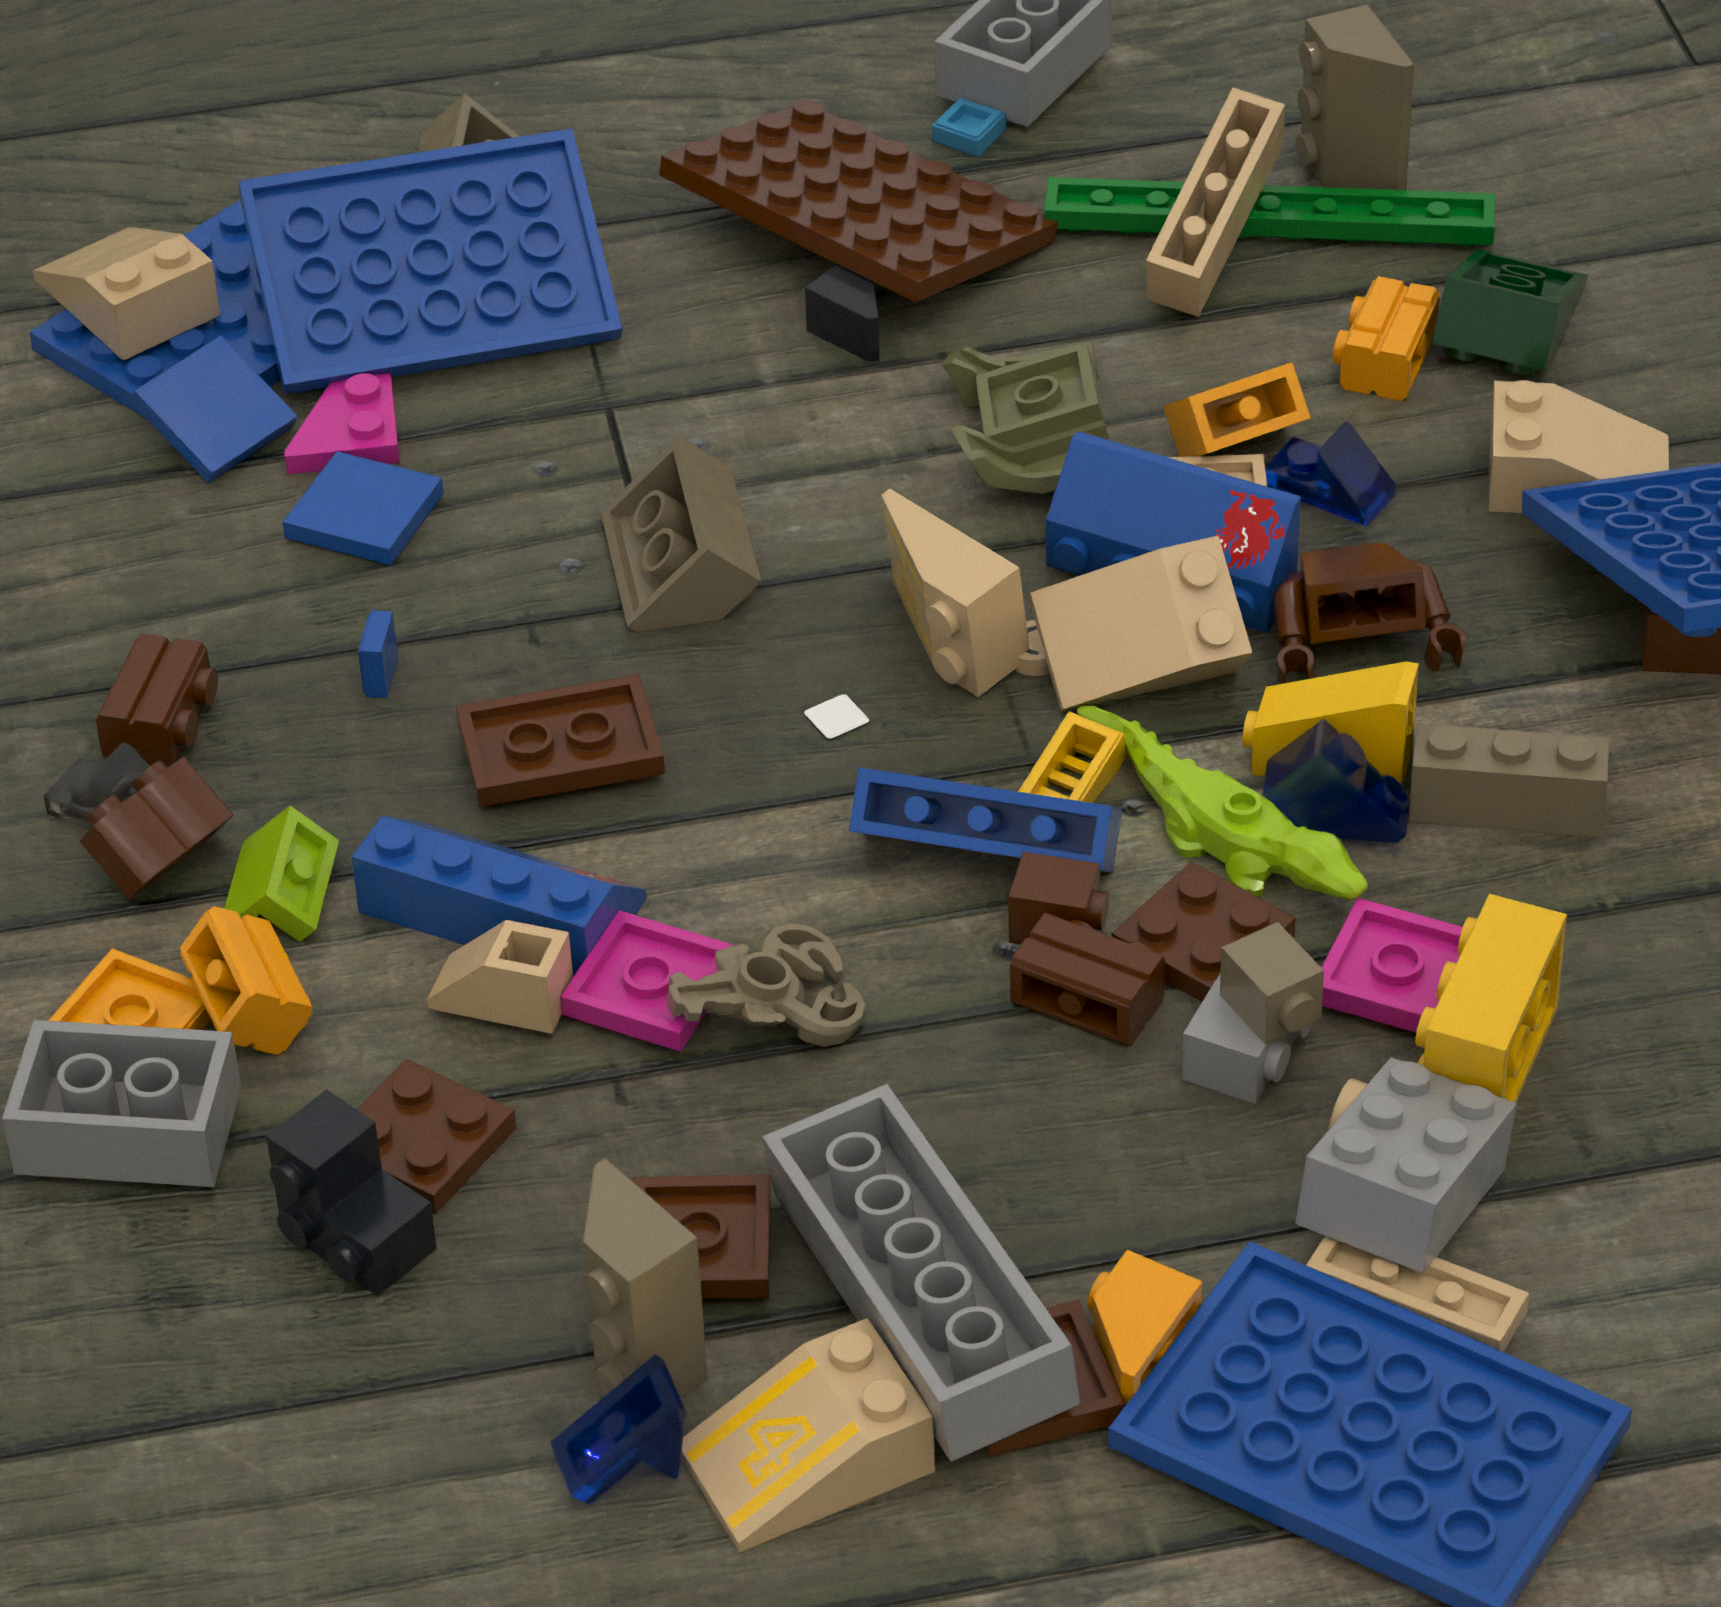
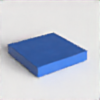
[131,335,298,483]
[283,451,444,565]

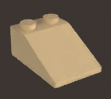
[33,227,220,360]
[1489,380,1669,513]
[1028,536,1252,712]

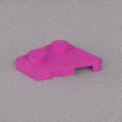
[284,373,400,475]

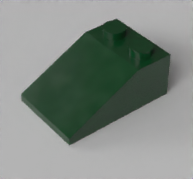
[1432,249,1588,375]

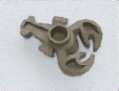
[666,923,866,1047]

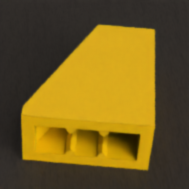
[1242,661,1419,799]

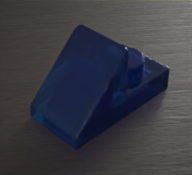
[1265,421,1396,527]
[550,1355,686,1505]

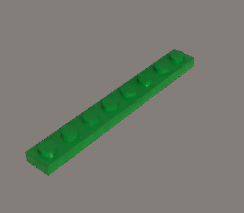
[1044,177,1495,246]

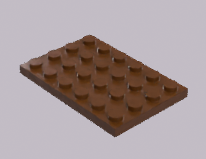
[659,100,1058,303]

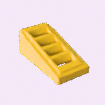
[1018,711,1127,803]

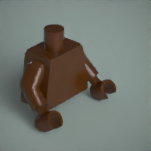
[1274,542,1466,684]

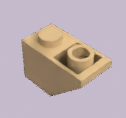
[427,920,573,1034]

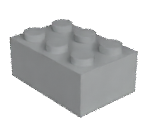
[934,0,1111,127]
[2,1020,241,1187]
[1295,1057,1517,1274]

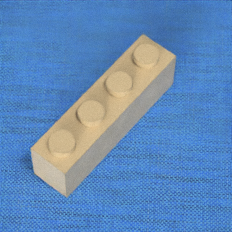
[1146,88,1285,317]

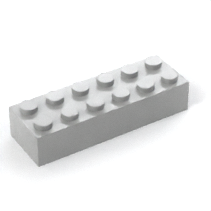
[762,1084,1081,1461]

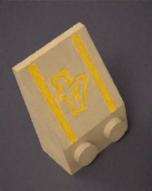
[881,489,1029,697]
[676,1318,935,1553]

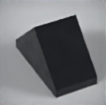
[805,264,880,362]

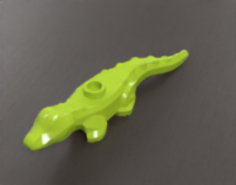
[1076,705,1368,900]

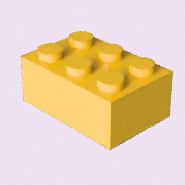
[1415,894,1567,1103]

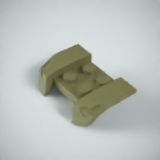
[942,341,1111,494]

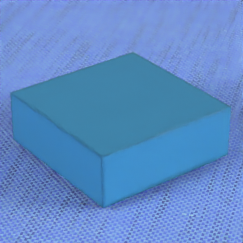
[932,98,1006,157]

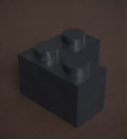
[266,1089,437,1297]

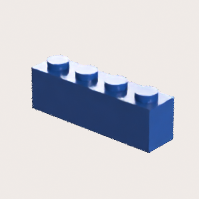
[849,767,1123,872]

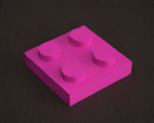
[1321,898,1463,1032]
[560,910,737,1052]

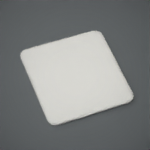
[804,694,869,739]

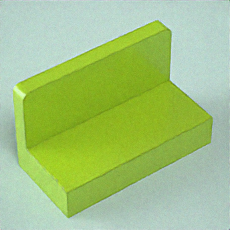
[224,806,339,942]

